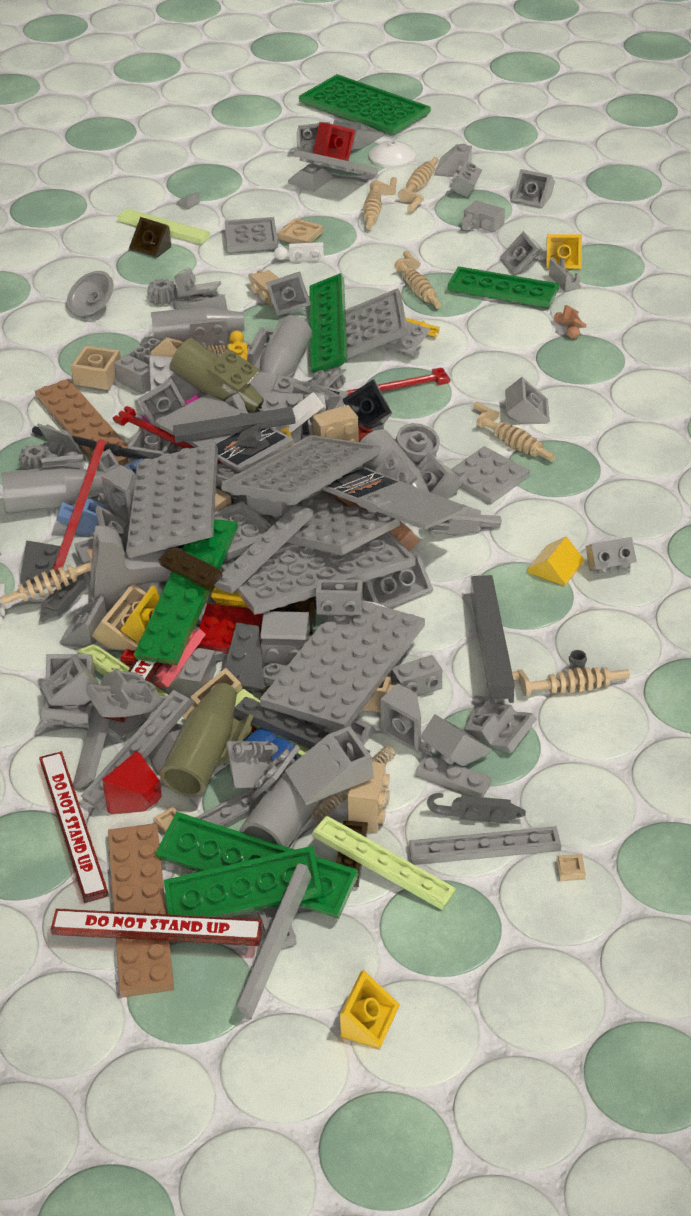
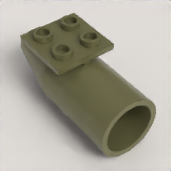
[169,338,264,413]
[160,683,254,797]

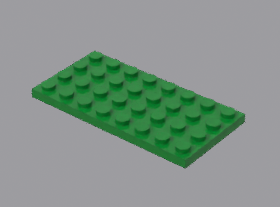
[299,74,431,135]

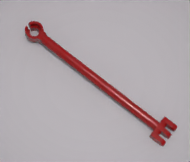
[347,368,451,395]
[113,406,222,464]

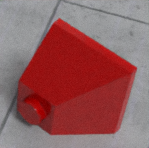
[102,751,162,814]

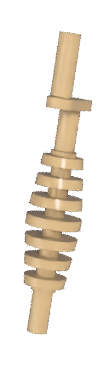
[398,157,439,212]
[363,177,397,230]
[394,251,442,308]
[473,402,555,462]
[0,549,93,605]
[512,667,630,696]

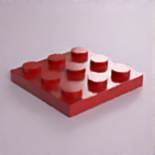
[196,603,269,654]

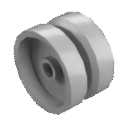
[395,423,440,467]

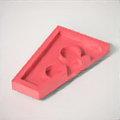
[152,629,206,688]

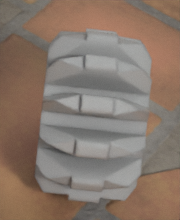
[147,279,177,305]
[19,444,51,470]

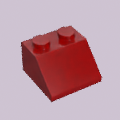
[313,122,355,161]

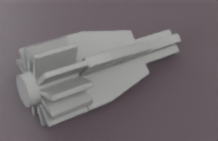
[429,507,502,535]

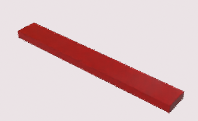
[49,439,106,578]

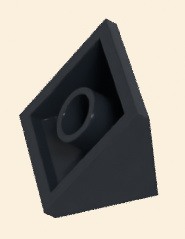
[342,379,392,433]

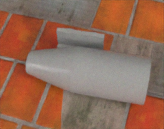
[151,307,245,353]
[247,316,312,377]
[360,429,429,492]
[1,452,105,513]
[240,745,320,847]

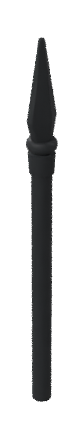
[32,426,150,459]

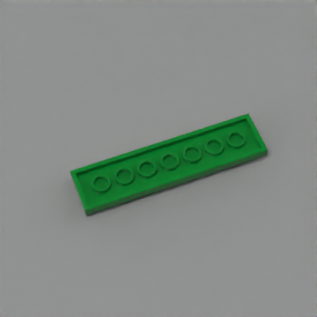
[309,273,348,374]
[134,519,239,665]
[155,811,359,919]

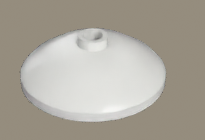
[369,140,416,168]

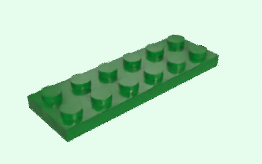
[448,266,559,308]
[164,846,323,920]

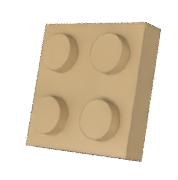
[277,218,324,243]

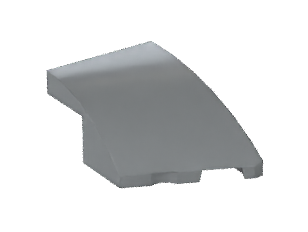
[86,670,168,717]
[465,696,537,753]

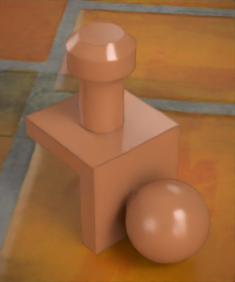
[554,305,587,339]

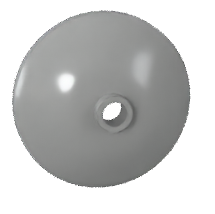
[67,271,114,316]

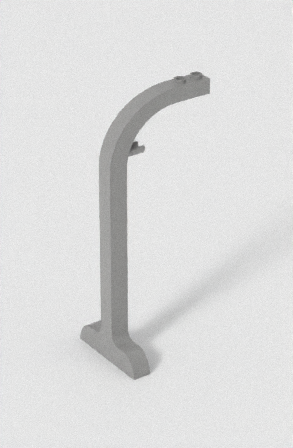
[88,465,365,613]

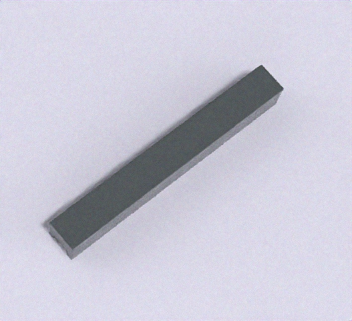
[470,575,515,704]

